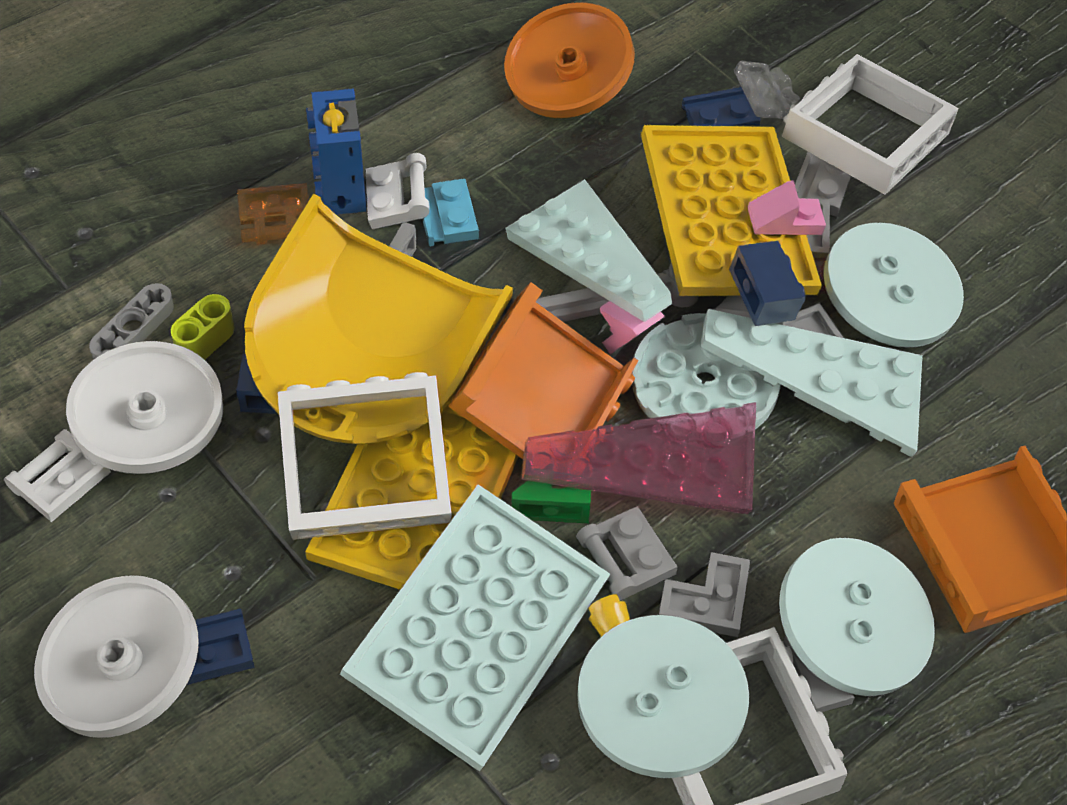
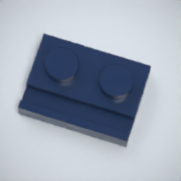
[682,86,761,127]
[186,609,255,685]

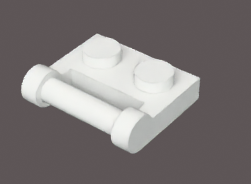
[366,153,430,229]
[4,429,111,522]

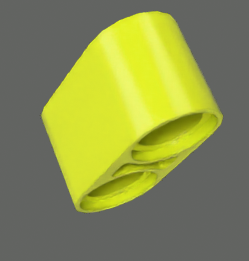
[171,294,234,360]

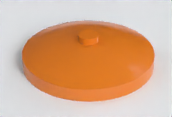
[504,3,635,118]

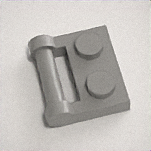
[576,506,677,600]

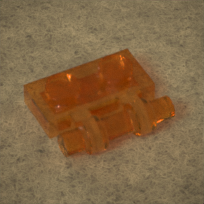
[237,183,309,245]

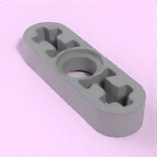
[89,283,174,360]

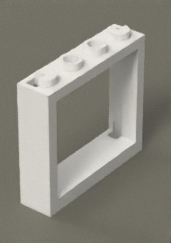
[782,54,959,195]
[278,372,451,540]
[672,627,847,805]

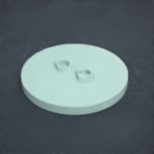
[824,223,964,347]
[779,538,935,696]
[577,615,749,778]

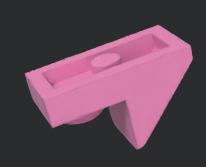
[748,181,826,235]
[600,301,664,354]

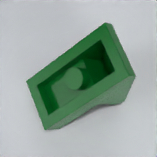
[511,463,591,524]

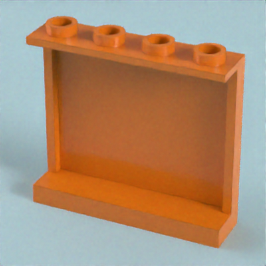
[448,282,639,486]
[894,446,1067,633]

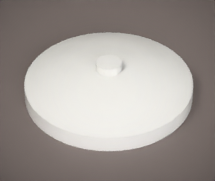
[66,341,223,474]
[34,576,198,738]

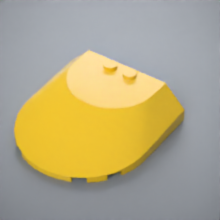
[244,194,513,444]

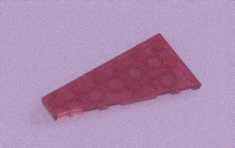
[522,402,756,514]

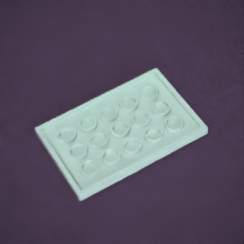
[340,484,610,771]

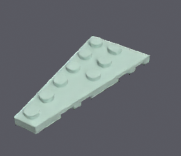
[506,179,672,322]
[701,309,922,457]

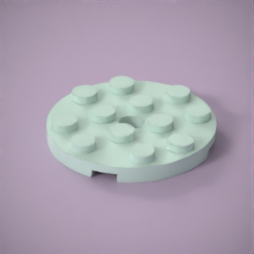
[632,313,780,443]

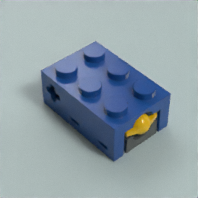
[306,89,367,215]

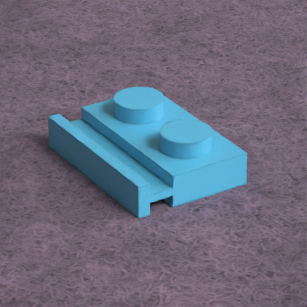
[423,179,479,246]

